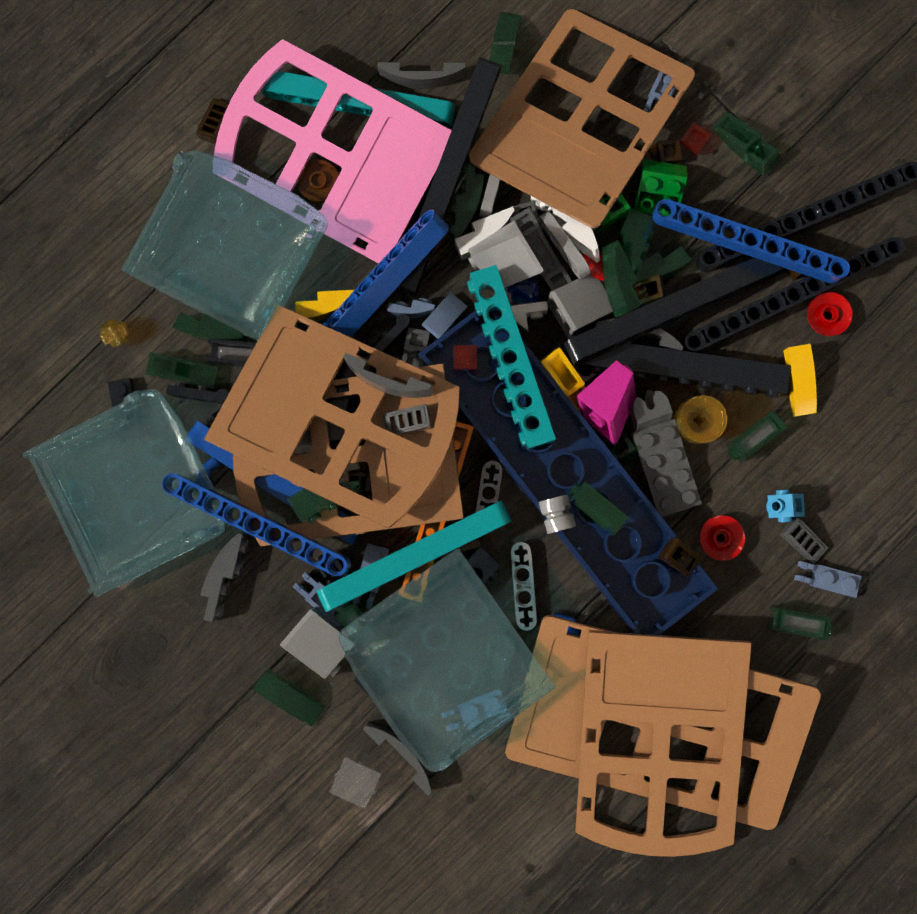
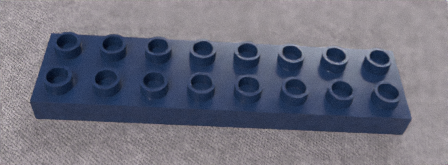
[419,310,718,635]

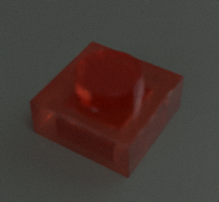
[680,123,711,155]
[454,345,477,370]

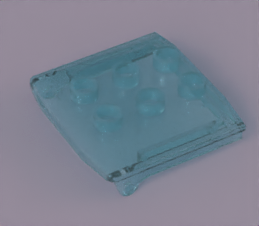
[121,150,328,341]
[22,389,226,597]
[339,548,556,772]

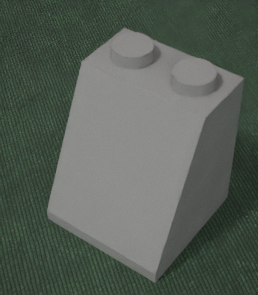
[468,221,544,288]
[547,274,617,336]
[280,607,357,679]

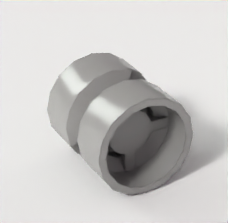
[539,494,576,534]

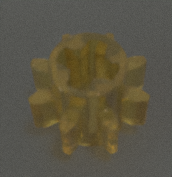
[99,319,128,347]

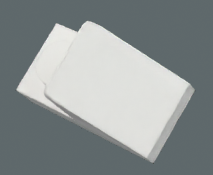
[511,301,548,334]

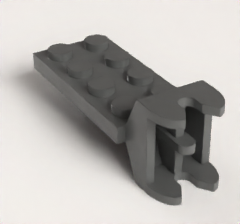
[628,390,702,517]

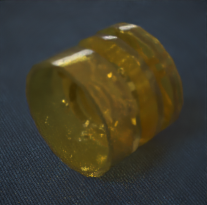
[674,395,728,444]

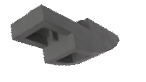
[200,533,249,622]

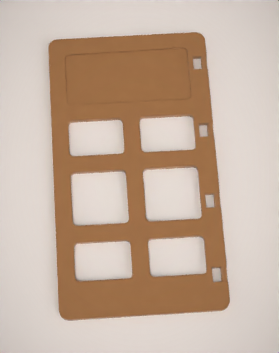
[505,615,821,830]

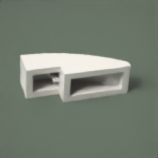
[455,207,515,261]
[552,208,600,263]

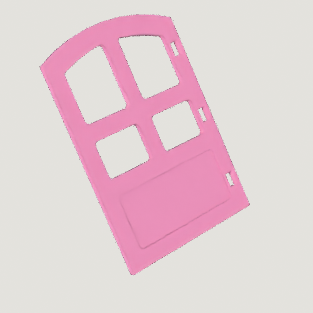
[213,39,452,264]

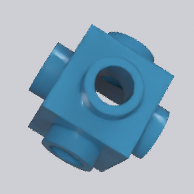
[766,490,805,522]

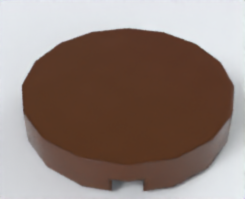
[297,159,339,204]

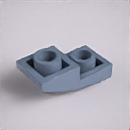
[422,293,468,339]
[387,298,435,318]

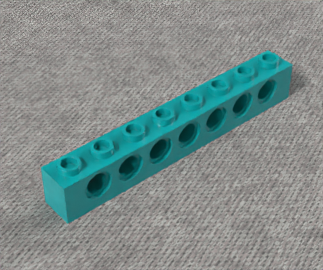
[467,265,556,450]

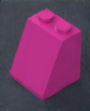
[577,360,636,445]

